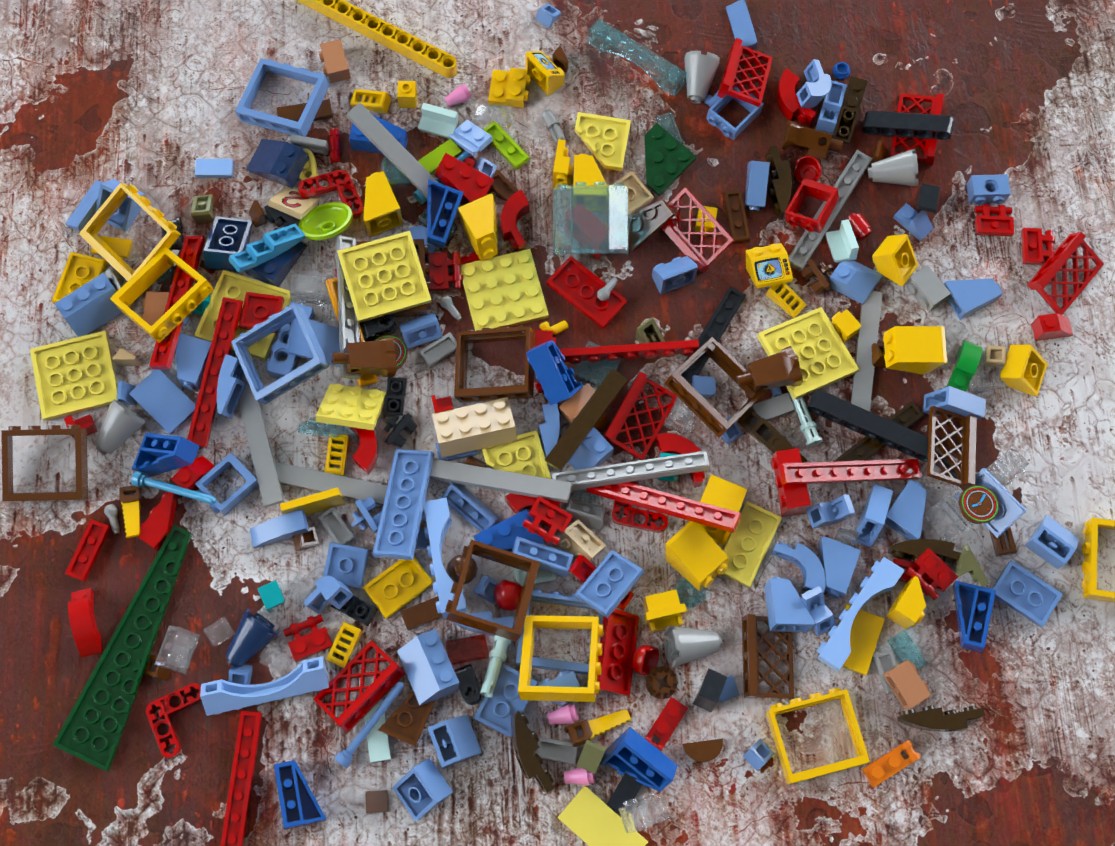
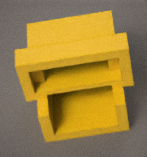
[643,589,687,633]

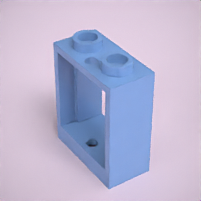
[706,87,763,140]
[195,453,259,516]

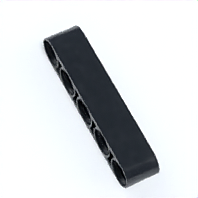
[862,111,954,140]

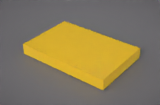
[52,252,108,304]
[280,488,345,516]
[362,557,434,620]
[839,604,885,676]

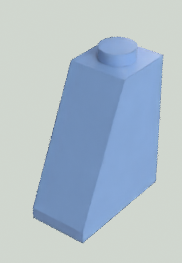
[745,161,770,211]
[944,278,1003,320]
[176,333,211,390]
[923,386,986,419]
[885,479,927,540]
[852,484,893,548]
[818,536,861,598]
[764,577,815,632]

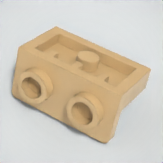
[559,519,606,562]

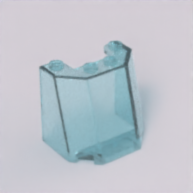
[553,182,628,256]

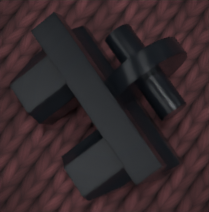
[383,413,417,449]

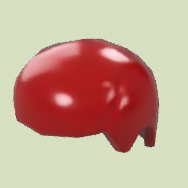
[794,156,822,183]
[493,579,522,611]
[632,645,659,676]

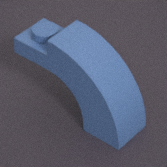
[796,59,831,108]
[771,542,826,593]

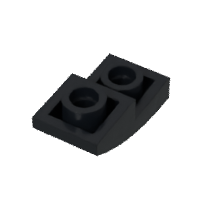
[264,205,299,228]
[384,377,407,416]
[331,595,378,626]

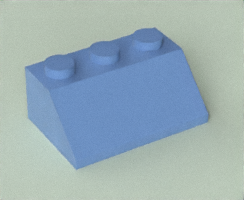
[54,273,123,337]
[397,629,459,706]

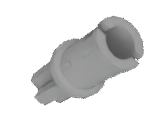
[541,109,565,142]

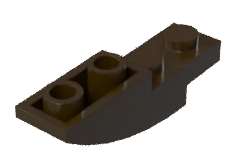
[832,76,868,144]
[765,145,792,220]
[737,408,808,463]
[887,539,961,568]
[897,705,986,732]
[511,711,554,793]

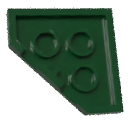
[644,123,697,197]

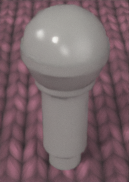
[597,277,618,301]
[440,296,462,321]
[104,504,120,534]

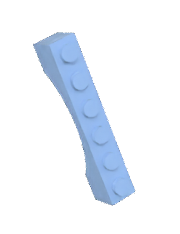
[422,498,467,619]
[817,557,904,672]
[200,656,329,716]

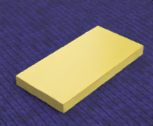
[722,501,782,588]
[558,785,648,846]

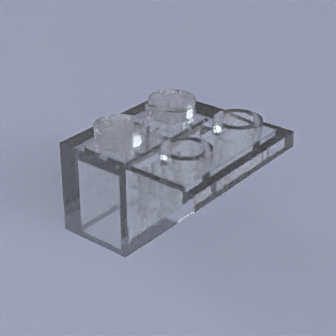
[924,486,976,543]

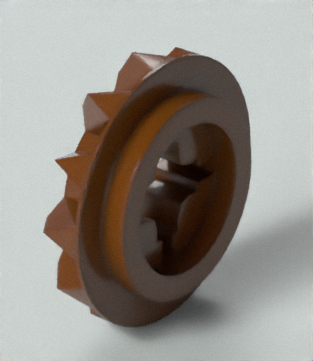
[646,666,678,699]

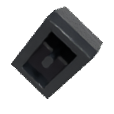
[915,183,940,213]
[693,668,727,712]

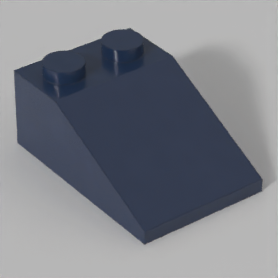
[246,139,309,189]
[203,216,253,272]
[245,228,307,287]

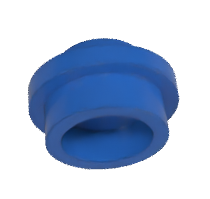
[832,62,850,80]

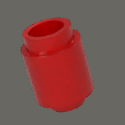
[846,213,872,240]

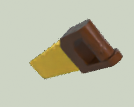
[119,485,142,538]
[564,709,631,747]

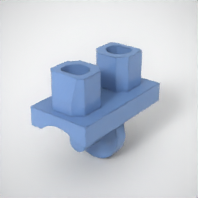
[351,497,381,534]

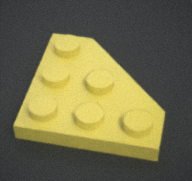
[575,112,631,171]
[482,430,552,479]

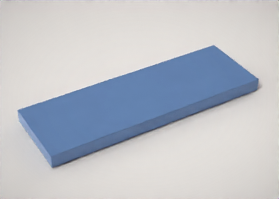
[372,449,434,560]

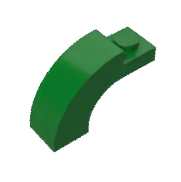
[946,340,983,392]

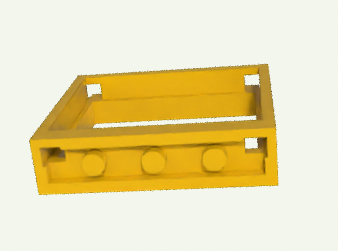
[79,183,181,281]
[110,246,214,343]
[1081,517,1115,603]
[518,615,603,702]
[766,687,870,785]

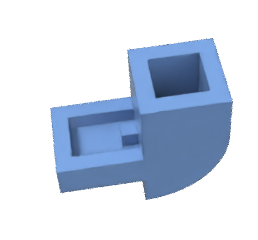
[806,494,855,528]
[304,576,353,614]
[802,586,835,636]

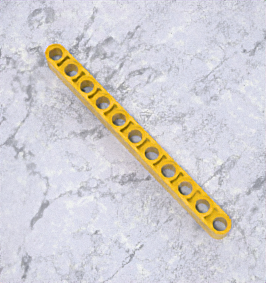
[296,0,457,78]

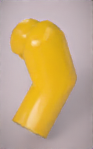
[539,320,568,335]

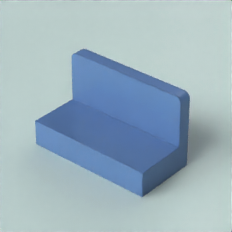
[399,313,443,349]

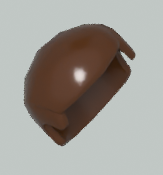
[446,555,478,584]

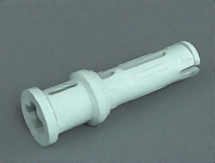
[789,394,823,447]
[480,635,512,697]

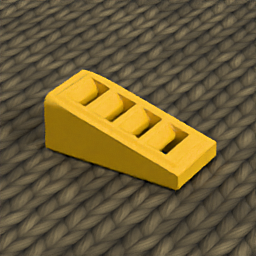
[350,89,391,114]
[766,283,807,318]
[324,433,350,476]
[326,622,363,668]

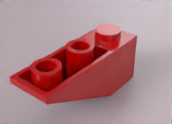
[137,491,179,552]

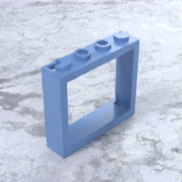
[235,58,330,137]
[231,303,329,404]
[516,589,603,675]

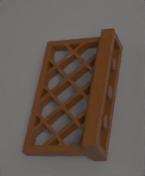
[927,406,977,492]
[742,614,794,699]

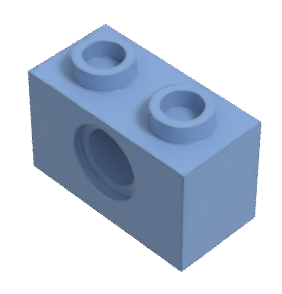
[966,174,1011,205]

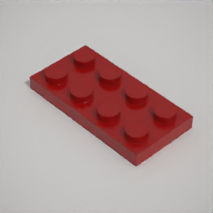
[546,256,628,329]
[597,609,639,696]

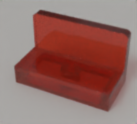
[446,634,489,665]

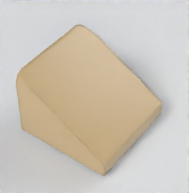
[984,345,1006,367]
[113,348,141,366]

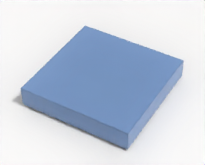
[323,542,370,589]

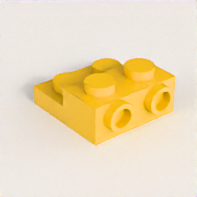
[488,68,531,108]
[553,139,573,192]

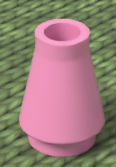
[444,84,472,107]
[547,704,579,725]
[564,767,595,786]

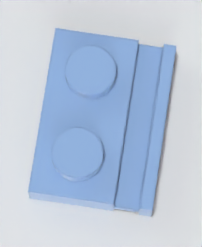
[449,120,493,157]

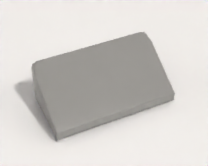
[565,498,607,530]

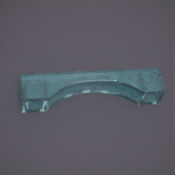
[588,18,687,96]

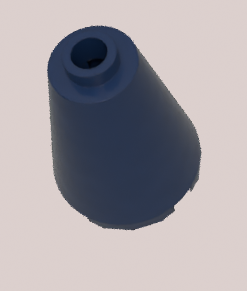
[225,609,280,667]

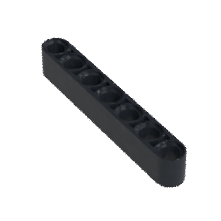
[807,389,937,462]

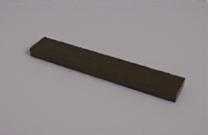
[545,369,628,472]
[833,401,924,484]

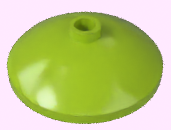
[299,202,353,241]

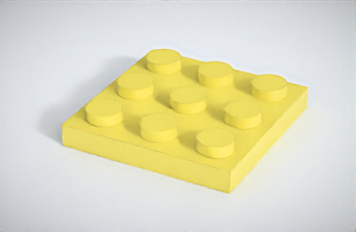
[316,383,386,430]

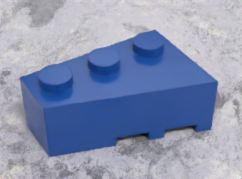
[349,115,408,154]
[427,179,464,249]
[526,340,584,405]
[132,433,199,477]
[474,509,545,552]
[953,580,996,653]
[599,727,678,792]
[274,760,326,830]

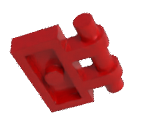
[974,204,1014,237]
[1021,228,1055,265]
[428,252,463,291]
[522,496,573,545]
[905,548,958,600]
[283,614,333,662]

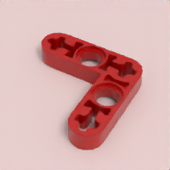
[298,170,364,219]
[612,481,668,533]
[146,683,201,759]

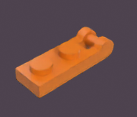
[861,739,921,788]

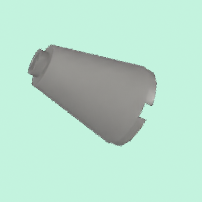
[684,51,720,104]
[868,149,919,186]
[94,399,146,455]
[664,626,722,667]

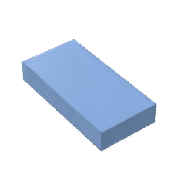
[195,159,234,178]

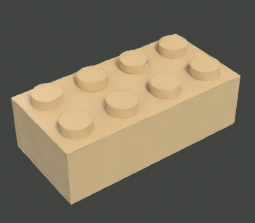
[432,397,518,458]

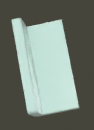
[418,103,458,139]
[825,220,859,263]

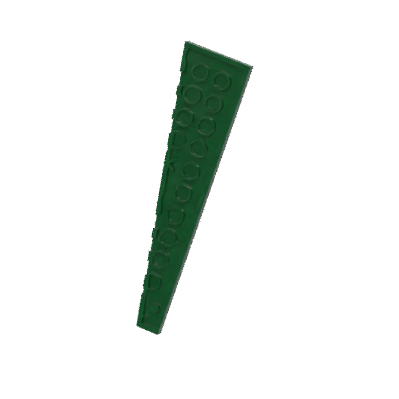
[53,525,193,772]

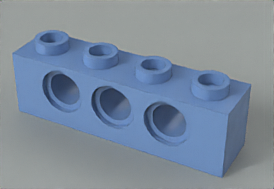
[266,302,315,379]

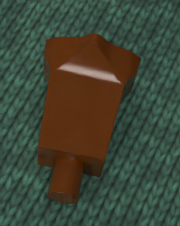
[781,120,843,152]
[331,337,397,378]
[736,346,803,392]

